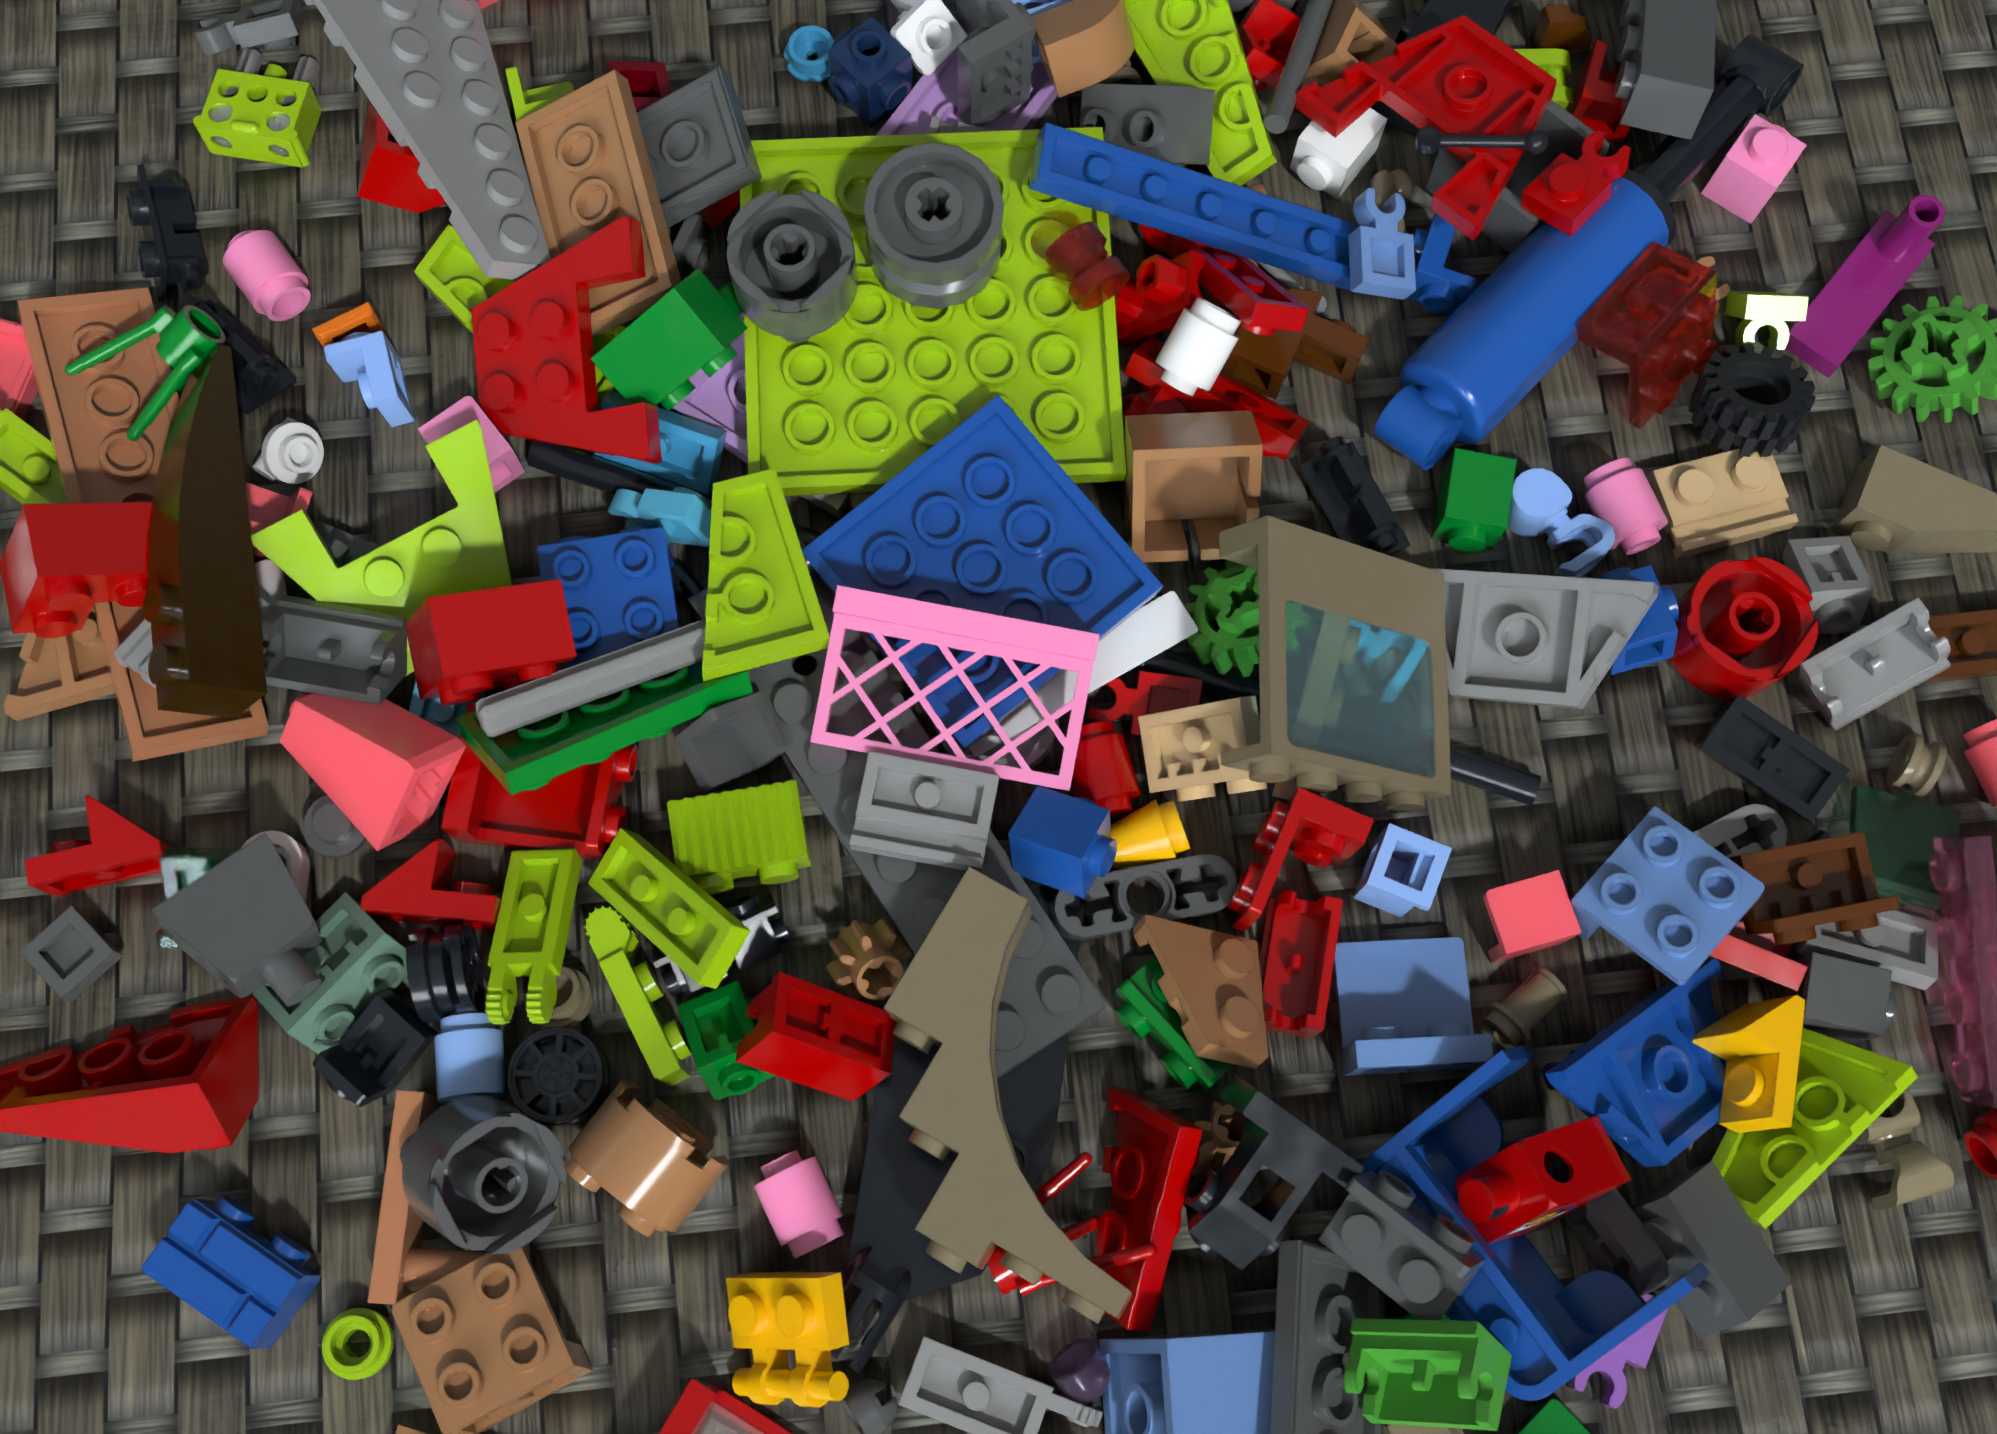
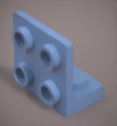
[1571,806,1765,985]
[1333,937,1494,1076]

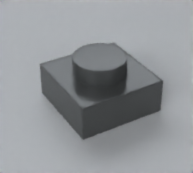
[19,905,124,1002]

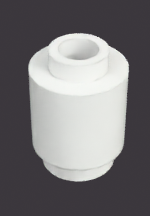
[1155,297,1241,396]

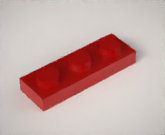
[1166,234,1309,336]
[1124,336,1310,461]

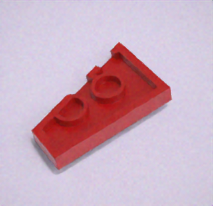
[1096,1086,1203,1332]

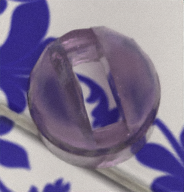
[1049,1338,1111,1403]

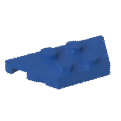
[1545,957,1726,1168]

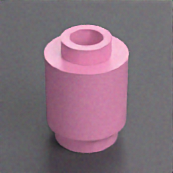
[223,230,311,321]
[1583,458,1668,555]
[754,1150,844,1259]

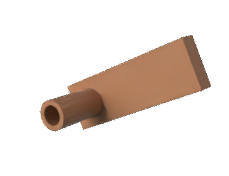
[367,1090,488,1305]

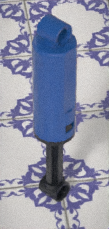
[1374,34,1804,471]

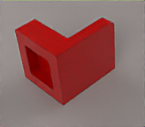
[1570,40,1631,144]

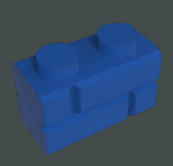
[141,1195,321,1349]

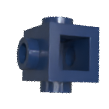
[827,16,913,128]

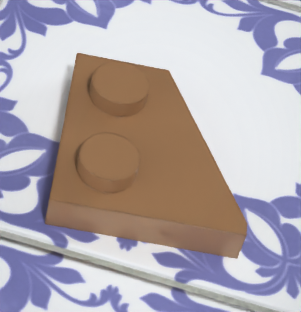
[4,608,115,721]
[1133,914,1269,1069]

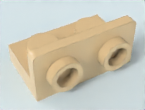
[1138,696,1267,802]

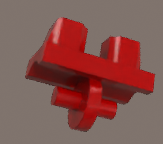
[1113,250,1206,346]

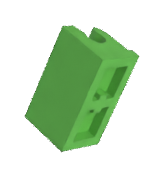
[1344,1318,1512,1431]

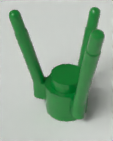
[65,305,226,442]

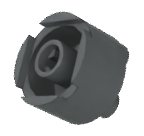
[726,190,858,343]
[400,1094,567,1254]

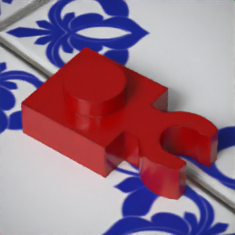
[1521,130,1631,237]
[1088,671,1205,735]

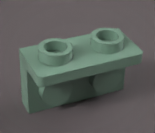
[252,892,407,1054]

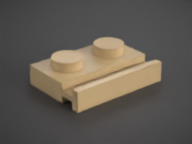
[1647,448,1799,560]

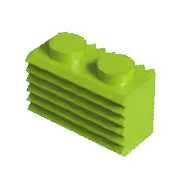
[667,780,812,895]

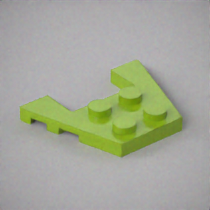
[251,419,512,676]

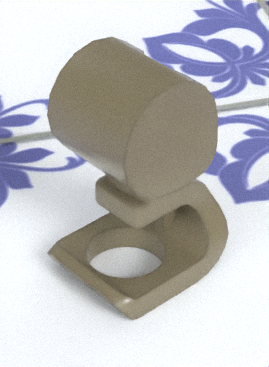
[1854,1088,1955,1211]

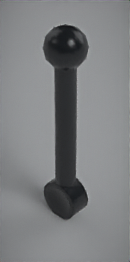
[1415,126,1549,155]

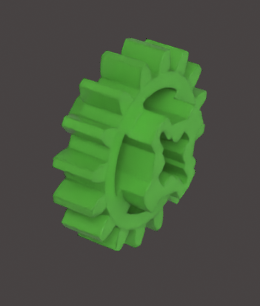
[1868,295,1997,423]
[1184,560,1320,677]

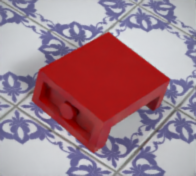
[441,702,638,861]

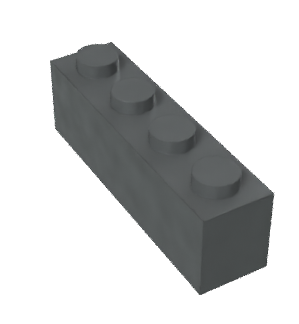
[1613,0,1717,140]

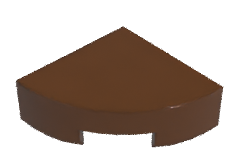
[1530,4,1592,51]

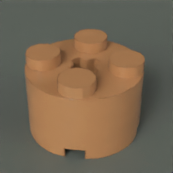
[564,1079,729,1237]

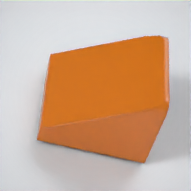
[312,301,389,348]

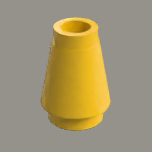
[1110,799,1191,870]

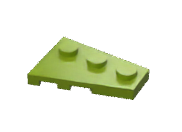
[702,468,830,682]
[1711,1028,1918,1230]

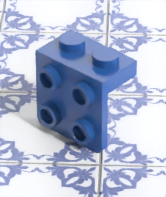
[537,526,680,670]

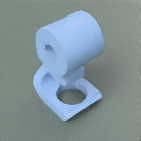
[1507,468,1615,578]

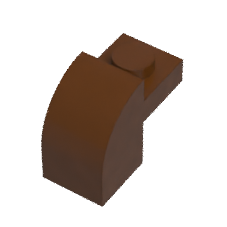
[1222,289,1370,400]

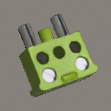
[193,48,322,168]

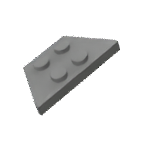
[1429,568,1659,709]

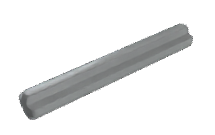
[475,619,706,737]

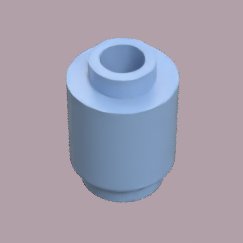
[434,1013,506,1104]

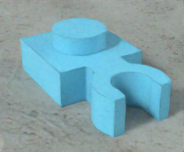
[608,487,711,548]

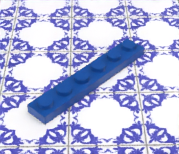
[1029,122,1360,291]

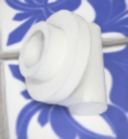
[252,417,324,484]

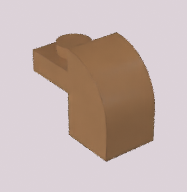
[1031,0,1135,98]

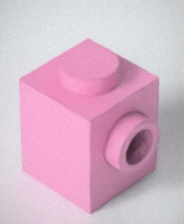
[1701,114,1807,224]

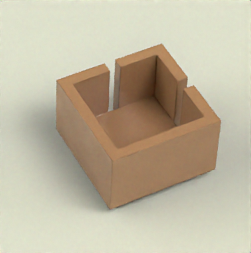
[1124,410,1263,563]

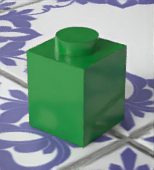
[1431,448,1517,552]

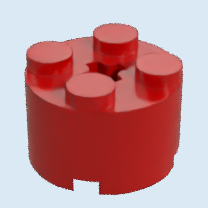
[1667,557,1818,700]

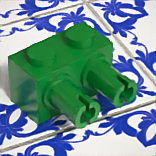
[591,268,748,411]

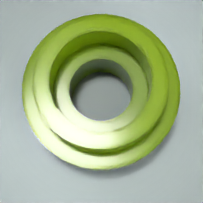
[322,1308,394,1380]

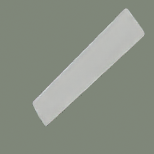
[969,591,1198,756]

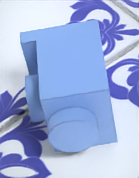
[1353,823,1452,918]

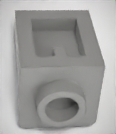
[1782,536,1875,634]

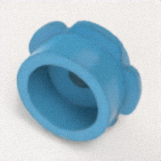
[784,25,835,82]

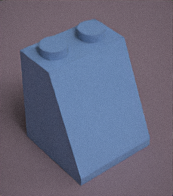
[1099,1329,1275,1434]

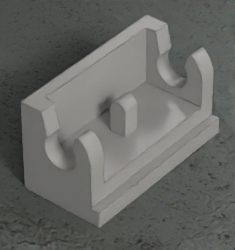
[1798,597,1951,732]

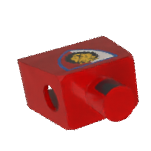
[1455,1116,1632,1244]

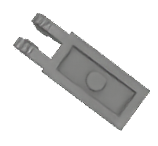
[898,1336,1103,1434]

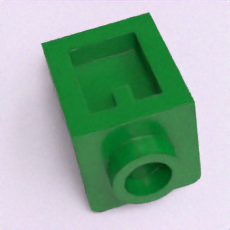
[677,980,775,1100]

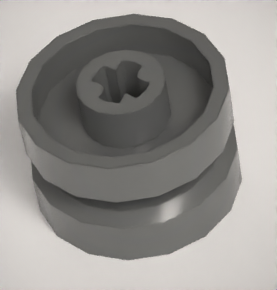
[863,142,1004,309]

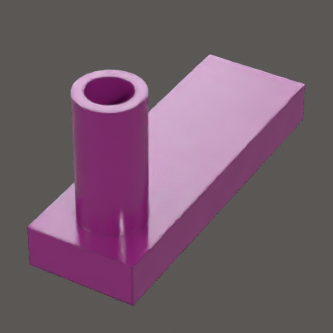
[1786,195,1945,378]

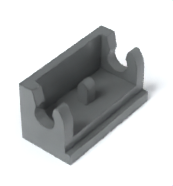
[260,594,407,705]

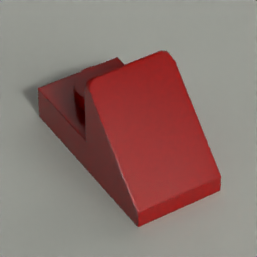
[25,795,186,897]
[360,839,501,932]

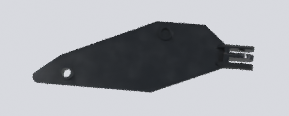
[831,786,1085,1375]

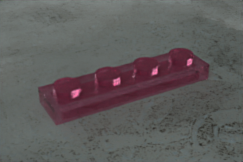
[1929,835,1997,1108]

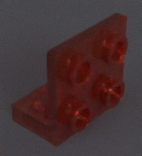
[1577,242,1719,429]

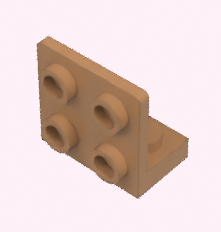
[391,1246,593,1434]

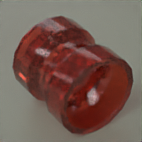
[1044,222,1130,311]

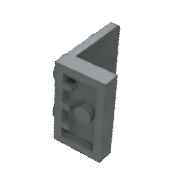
[956,0,1036,127]

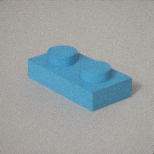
[594,391,727,494]

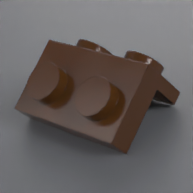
[1729,832,1901,945]

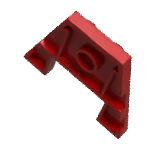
[1296,15,1557,241]
[471,216,662,464]

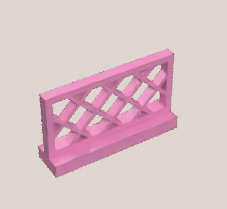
[810,585,1100,791]

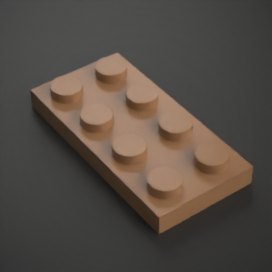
[515,69,681,338]

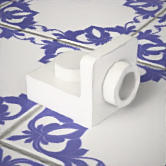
[890,0,967,75]

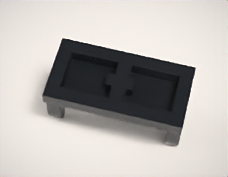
[1694,695,1850,823]

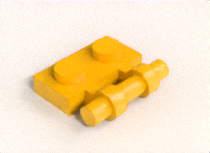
[726,1272,849,1407]

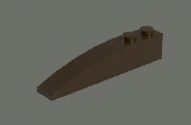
[143,344,268,718]

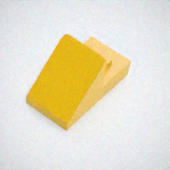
[1691,995,1806,1133]

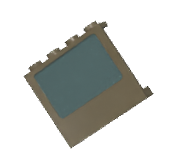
[1219,515,1452,812]

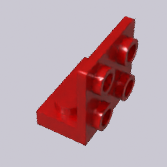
[1227,787,1374,933]

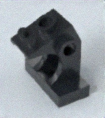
[1183,1074,1365,1270]

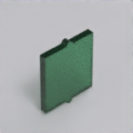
[1849,785,1960,915]

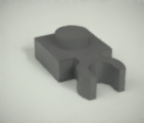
[194,0,306,55]

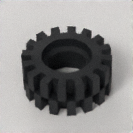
[1689,344,1816,457]

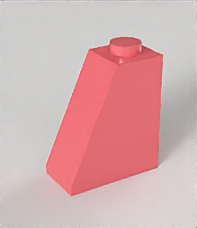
[279,692,466,851]

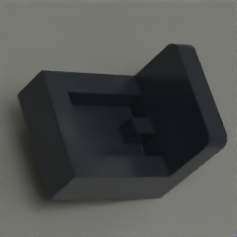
[313,989,438,1107]

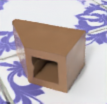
[1302,0,1397,87]

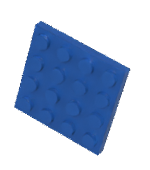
[802,395,1163,752]

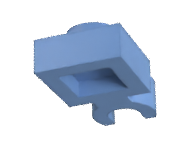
[1348,188,1416,300]

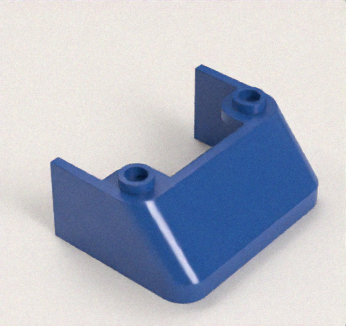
[1361,1046,1710,1401]

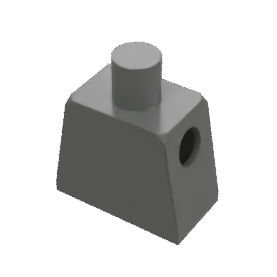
[152,833,321,1006]

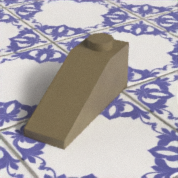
[1832,444,1997,554]

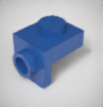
[1406,213,1477,314]

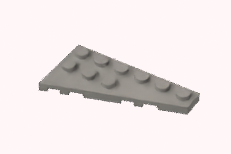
[304,0,551,280]

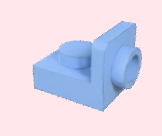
[323,331,415,427]

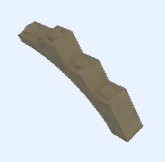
[884,866,1133,1324]

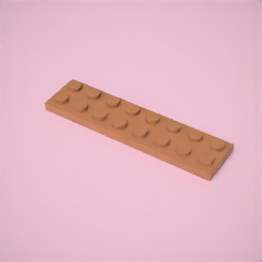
[17,287,269,762]

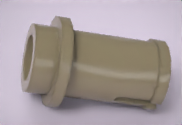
[1482,966,1568,1049]

